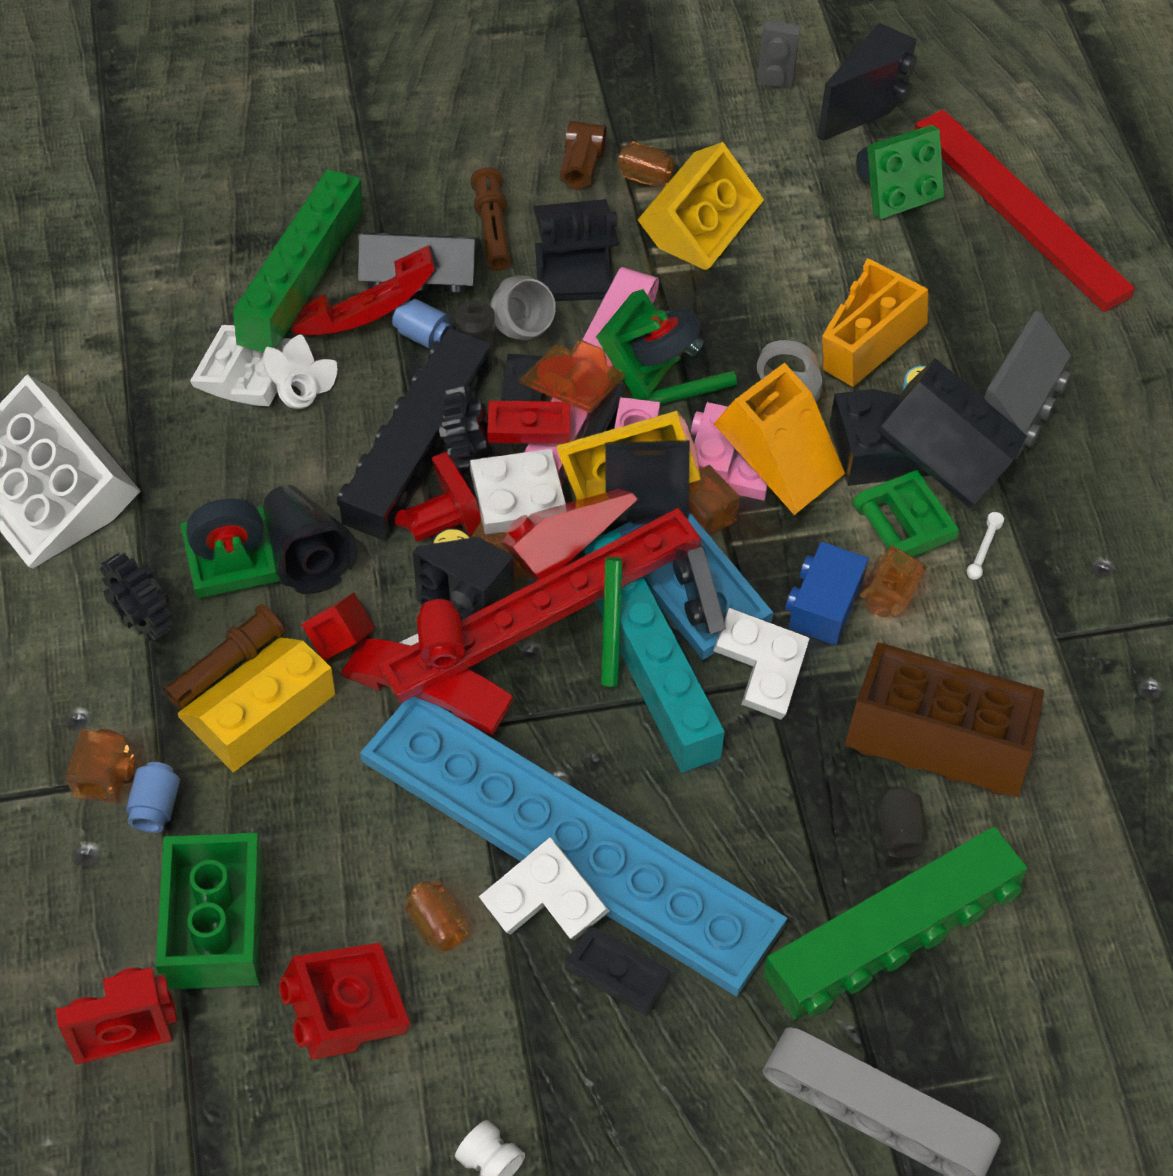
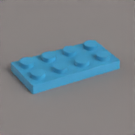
[611,512,773,660]

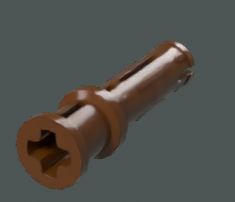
[470,167,511,271]
[163,604,285,710]

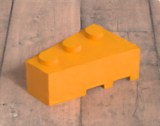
[822,258,928,387]

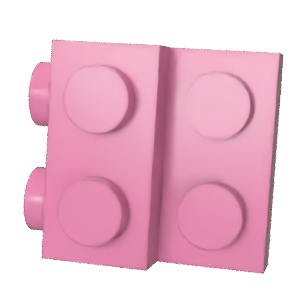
[689,402,769,501]

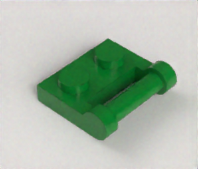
[852,470,959,566]

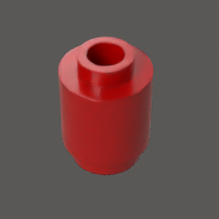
[416,599,465,668]

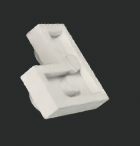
[713,608,809,720]
[479,837,610,941]

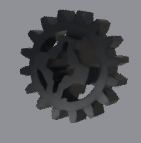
[439,386,492,475]
[100,552,173,641]

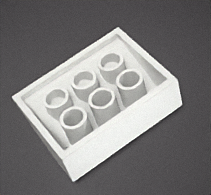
[0,374,141,569]

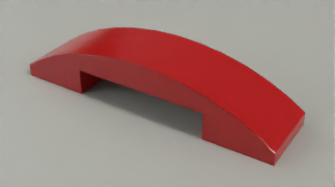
[291,245,435,335]
[341,639,513,735]

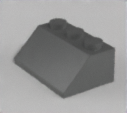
[984,311,1072,460]

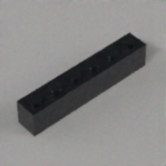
[337,328,492,541]

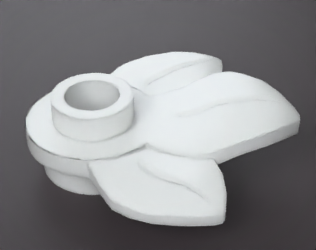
[263,334,337,409]

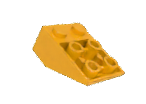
[713,362,845,515]

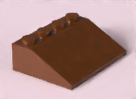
[845,642,1044,797]

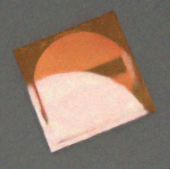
[519,339,626,413]

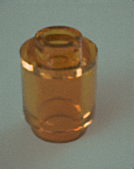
[617,141,674,187]
[404,881,469,953]

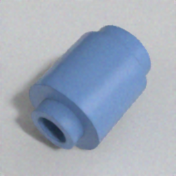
[392,299,453,349]
[126,762,180,833]

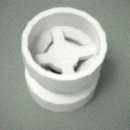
[455,1120,525,1176]

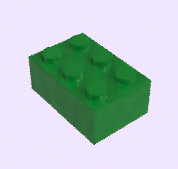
[155,833,263,990]

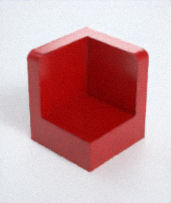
[301,592,375,661]

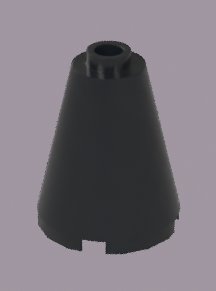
[263,485,358,594]

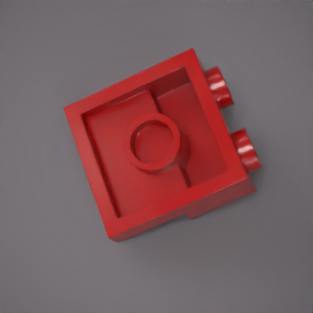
[279,942,410,1060]
[56,967,178,1065]

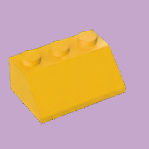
[638,142,764,270]
[557,411,701,500]
[178,637,335,773]

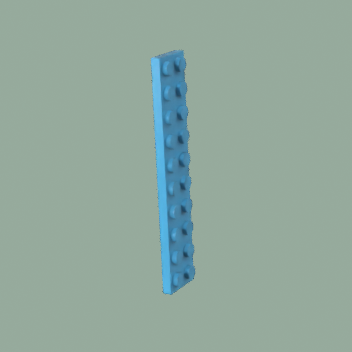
[360,697,788,997]

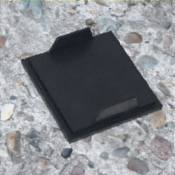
[535,243,613,301]
[605,440,690,525]

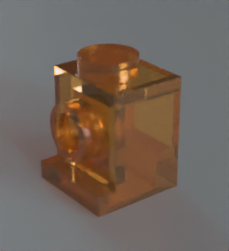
[859,545,927,617]

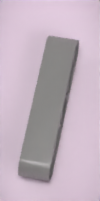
[762,1027,1001,1176]

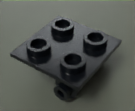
[533,199,619,253]

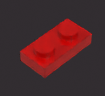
[487,401,570,444]

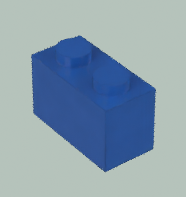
[785,542,869,646]

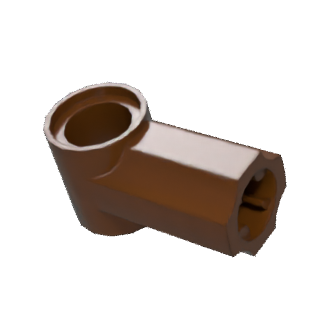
[560,121,607,190]

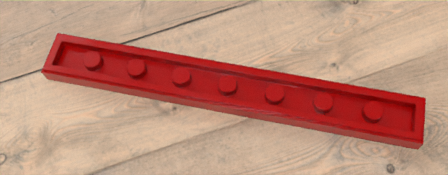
[914,109,1135,312]
[377,508,701,703]

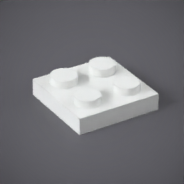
[470,449,566,534]

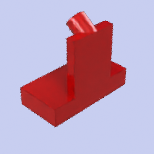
[395,451,484,542]

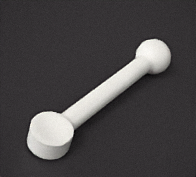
[966,512,1004,580]

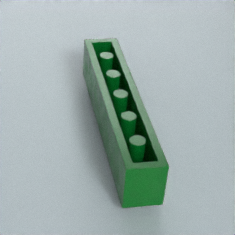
[233,169,362,352]
[763,826,1028,1021]

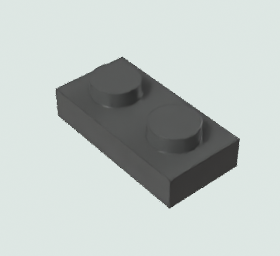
[757,20,801,89]

